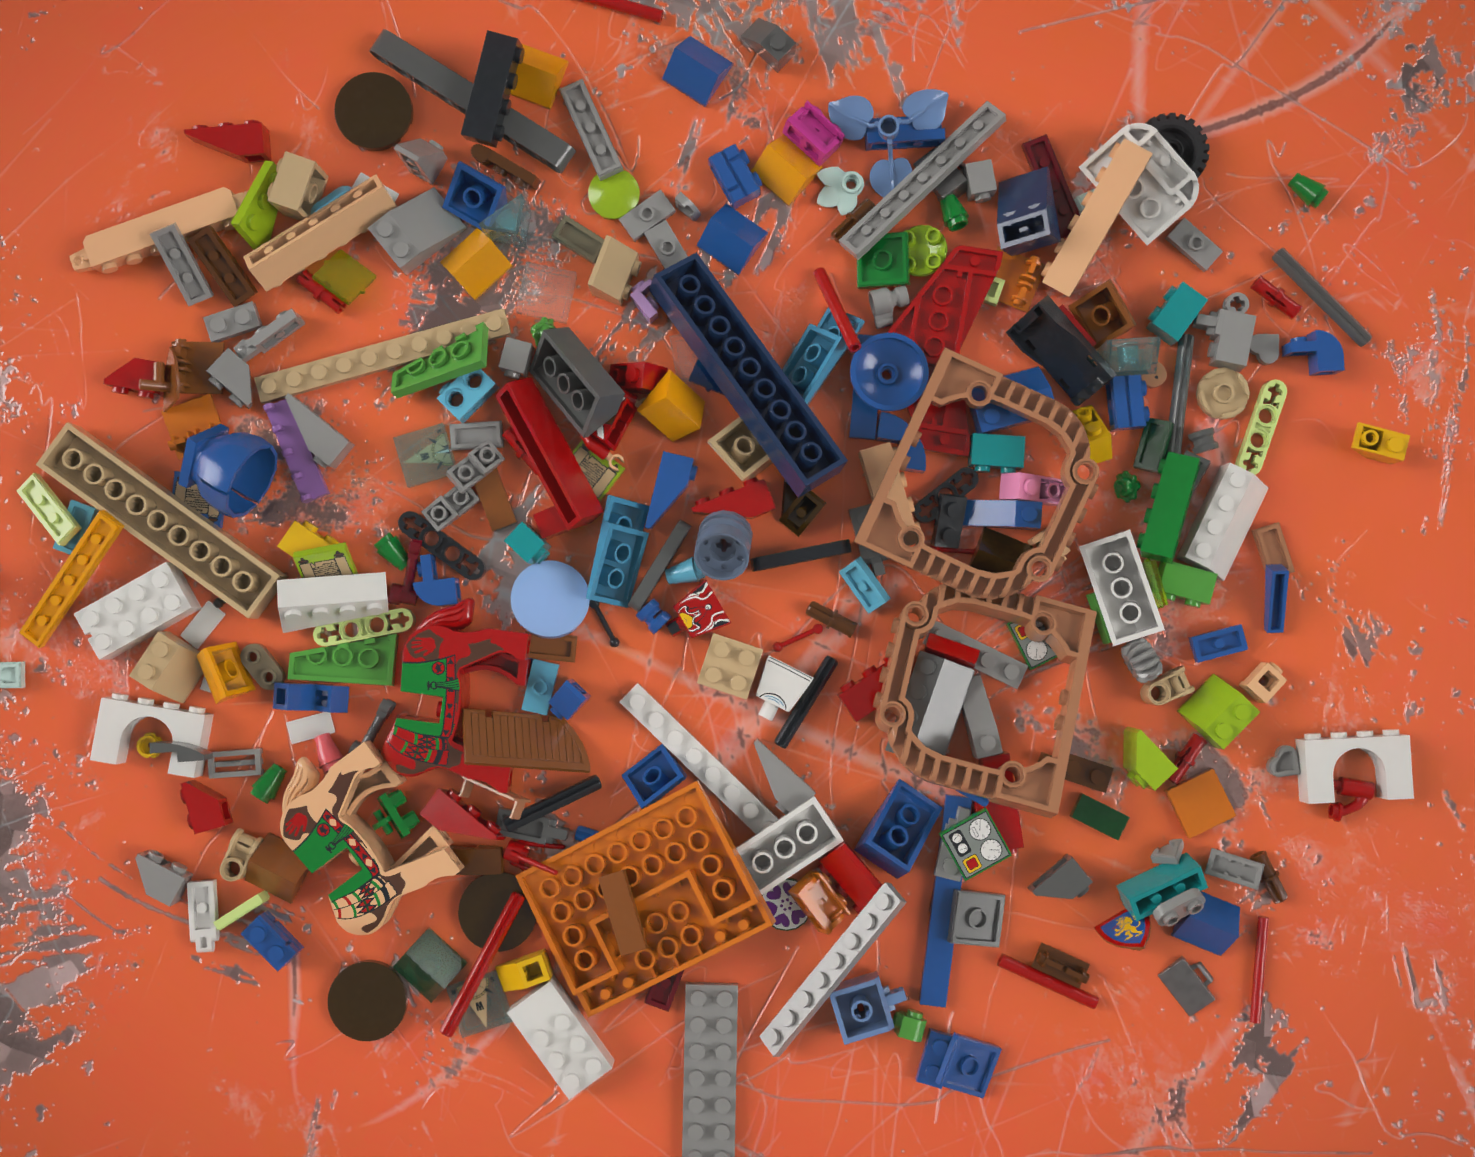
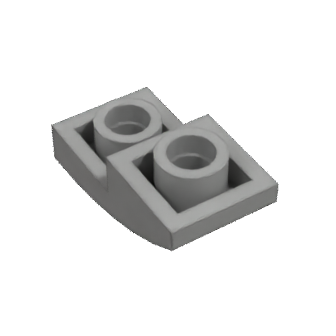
[446,439,505,494]
[421,487,481,532]

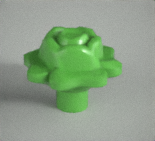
[530,317,555,346]

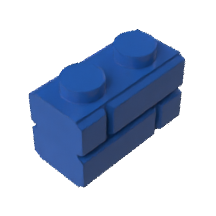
[708,144,762,209]
[1105,374,1150,432]
[241,910,304,972]

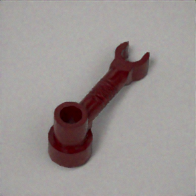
[388,539,422,606]

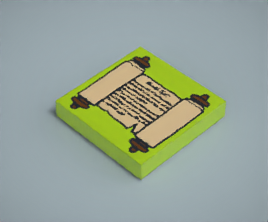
[572,440,626,502]
[293,542,358,578]

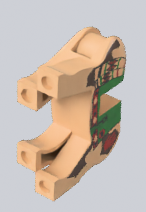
[280,740,464,935]

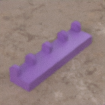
[263,399,330,504]

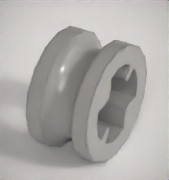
[1222,292,1249,313]

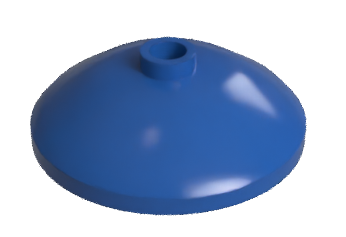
[850,333,929,411]

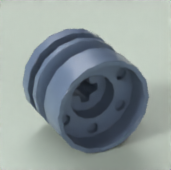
[694,510,753,581]

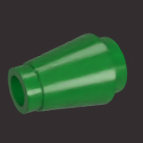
[1288,173,1329,209]
[939,194,969,232]
[374,532,408,571]
[250,763,287,804]

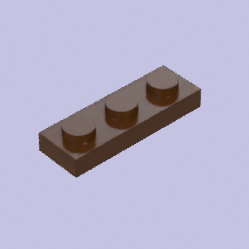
[187,225,258,307]

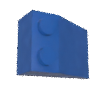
[854,779,942,879]

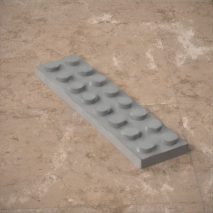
[682,982,738,1157]

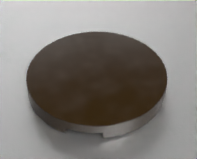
[334,72,413,151]
[458,872,536,952]
[328,960,408,1041]

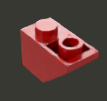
[103,358,166,400]
[609,362,668,394]
[180,780,233,834]

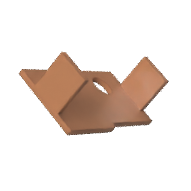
[459,776,531,820]

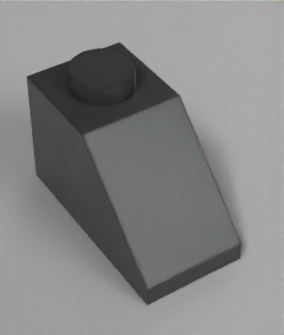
[741,18,796,73]
[1027,854,1093,899]

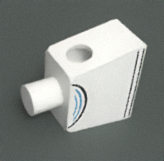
[756,655,813,721]

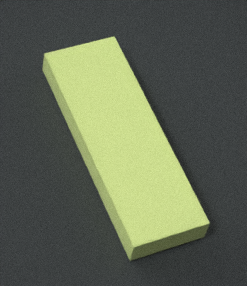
[17,473,82,546]

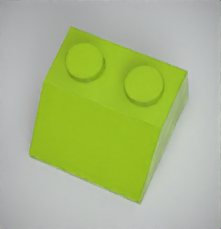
[1177,674,1260,750]
[1123,727,1178,791]

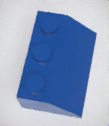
[969,366,1054,434]

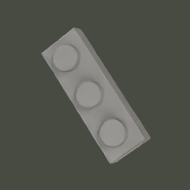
[150,222,214,306]

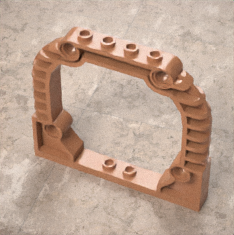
[854,348,1099,599]
[873,584,1097,818]

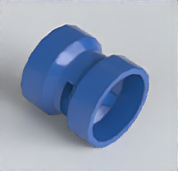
[636,598,672,635]

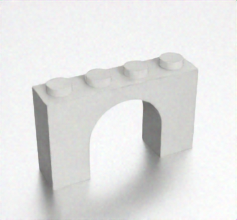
[90,693,214,778]
[1295,729,1414,804]

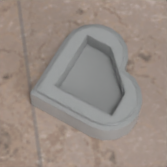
[1250,334,1279,365]
[1266,745,1300,777]

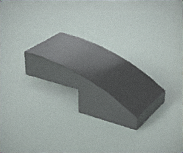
[149,741,213,762]

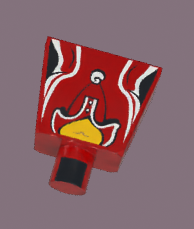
[666,580,731,638]

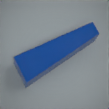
[1264,564,1289,633]

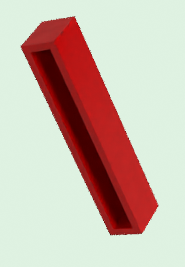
[495,377,604,531]

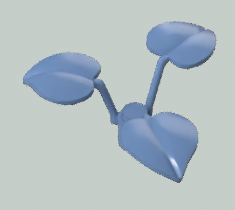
[828,89,949,198]

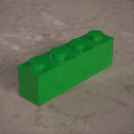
[1137,451,1200,564]

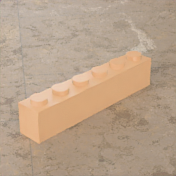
[1041,138,1153,297]
[243,174,397,292]

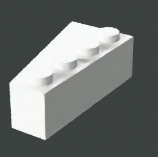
[277,572,389,633]

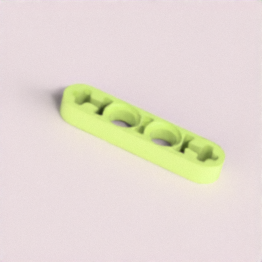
[1235,379,1287,475]
[313,608,416,646]

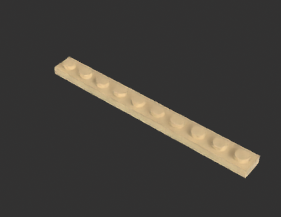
[254,308,512,404]

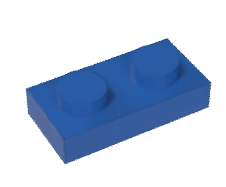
[1188,624,1248,663]
[915,1028,953,1089]

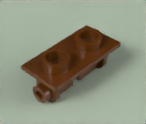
[1031,942,1090,988]

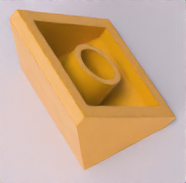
[510,43,569,110]
[751,134,823,207]
[440,228,513,300]
[637,370,705,442]
[197,642,256,704]

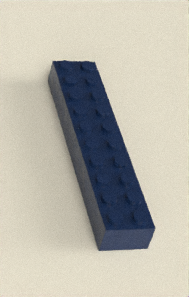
[649,252,848,498]

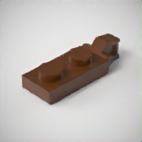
[1038,752,1114,793]

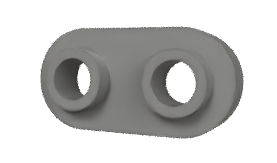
[1153,888,1206,927]

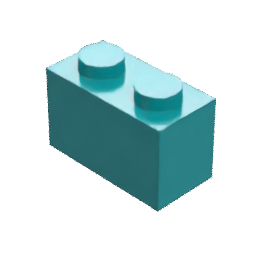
[1146,282,1208,346]
[968,433,1026,474]
[504,522,552,564]

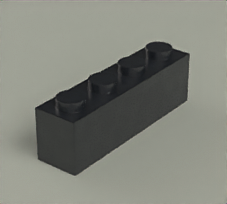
[461,30,525,148]

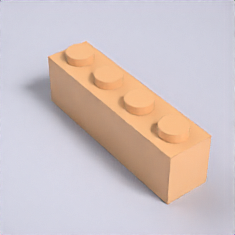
[858,442,921,546]

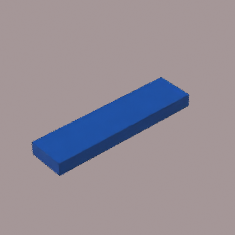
[849,334,878,440]

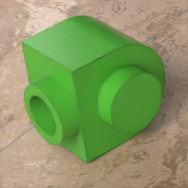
[893,1009,927,1042]

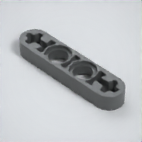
[628,519,692,612]

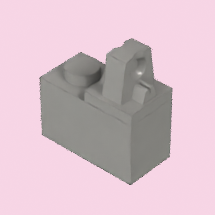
[1192,309,1256,372]

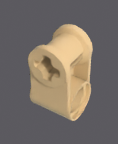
[1140,666,1195,705]
[219,828,264,882]

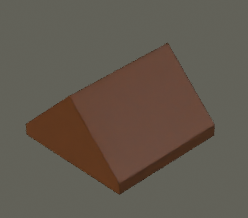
[1068,279,1137,350]
[245,833,309,904]

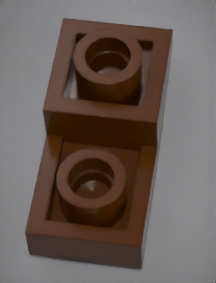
[450,845,504,875]

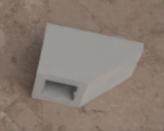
[206,348,253,409]
[135,850,193,907]

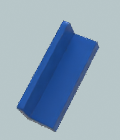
[865,117,946,151]

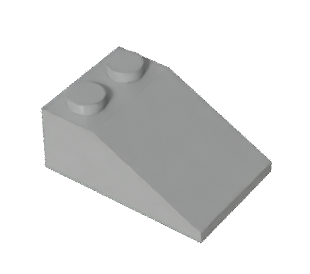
[368,187,466,276]

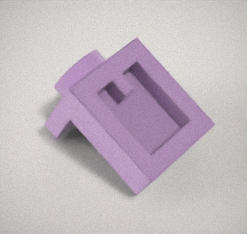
[630,279,659,324]

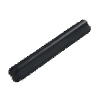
[774,656,838,749]
[503,775,602,832]

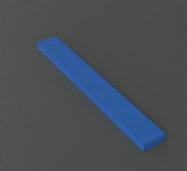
[919,794,972,1008]

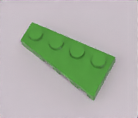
[391,322,489,399]
[287,633,399,686]

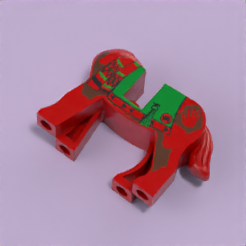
[383,598,532,793]

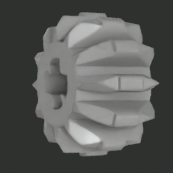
[1121,638,1163,683]

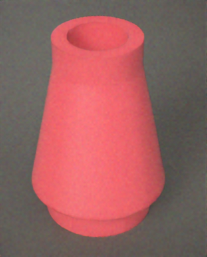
[314,733,343,774]

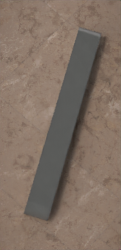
[369,29,576,174]

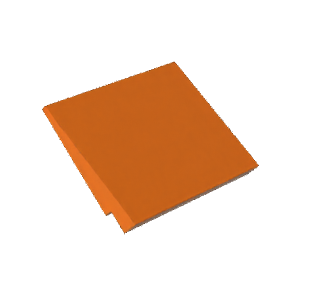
[515,780,776,1018]

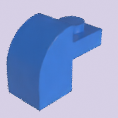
[1282,330,1345,376]
[413,554,462,606]

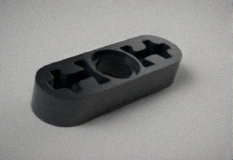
[913,467,979,523]

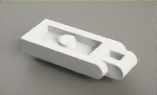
[187,879,220,953]

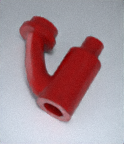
[1328,777,1375,822]

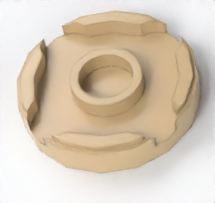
[1196,367,1250,420]

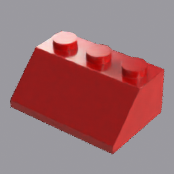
[818,839,882,915]

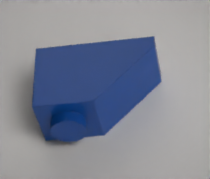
[548,679,591,720]

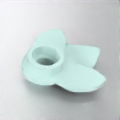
[817,167,864,216]

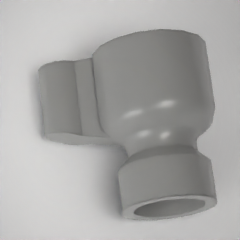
[868,285,910,329]

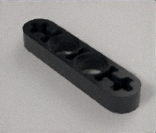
[398,511,486,581]
[750,539,852,572]

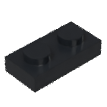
[931,493,968,549]

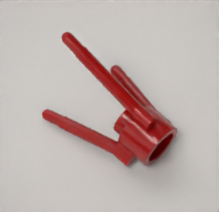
[503,839,565,875]

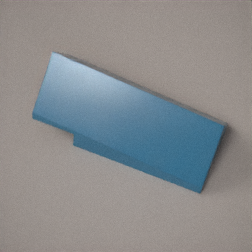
[782,307,865,405]
[586,495,650,608]

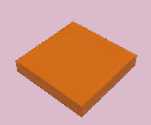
[1164,768,1237,839]

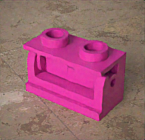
[782,100,845,167]

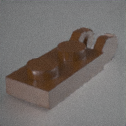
[471,144,541,190]

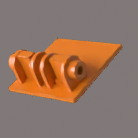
[995,246,1046,313]
[161,394,221,460]

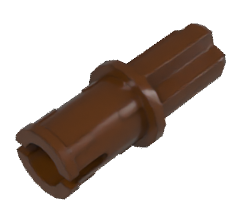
[831,198,875,243]
[806,601,858,638]
[1250,851,1288,904]

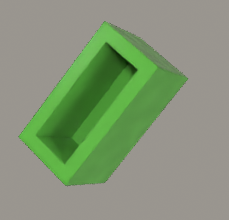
[1152,561,1218,608]

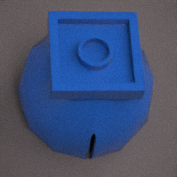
[178,424,278,518]

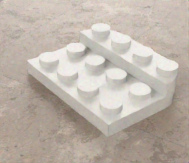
[1079,123,1199,245]

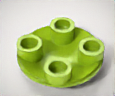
[588,170,640,220]
[903,225,947,277]

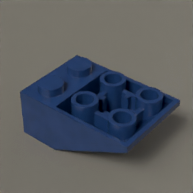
[997,166,1061,256]

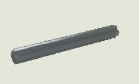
[1272,248,1372,347]
[1165,334,1194,459]

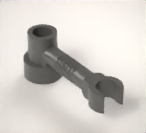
[348,699,396,769]

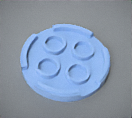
[511,560,590,639]

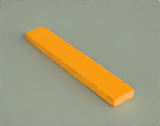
[19,510,125,648]

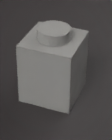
[963,159,997,203]
[498,337,535,380]

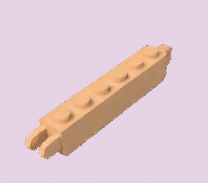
[69,187,248,274]

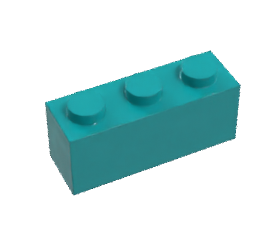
[1116,853,1208,921]

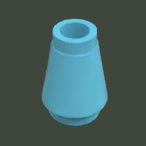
[665,557,705,585]

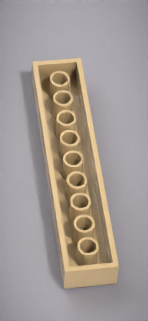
[36,422,288,619]

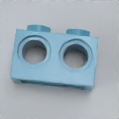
[437,369,500,423]

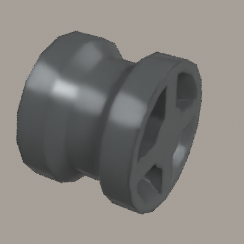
[1188,427,1219,454]

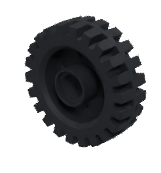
[1145,113,1210,178]

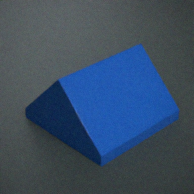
[662,36,733,107]
[442,161,508,233]
[697,204,768,276]
[621,744,687,809]
[1171,891,1240,956]

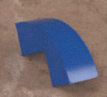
[875,412,926,474]
[273,682,349,713]

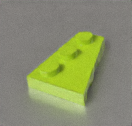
[231,160,278,250]

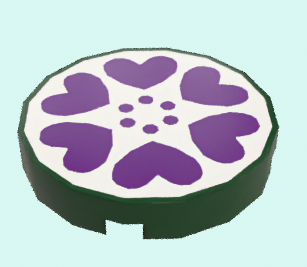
[762,878,808,931]

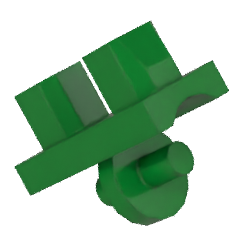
[372,790,420,839]

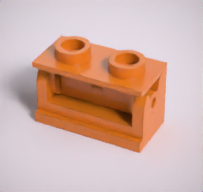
[788,871,851,935]

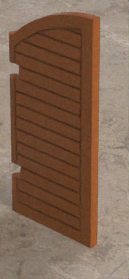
[462,708,591,773]

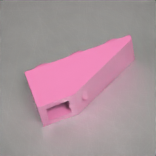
[999,472,1065,507]

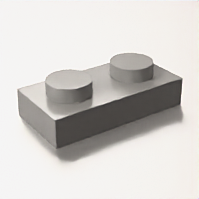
[203,301,263,342]

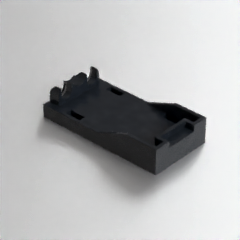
[1006,295,1117,406]

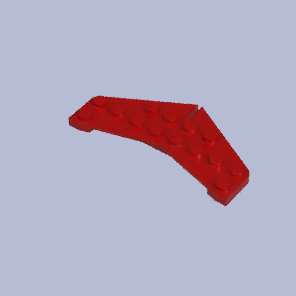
[887,245,1003,458]

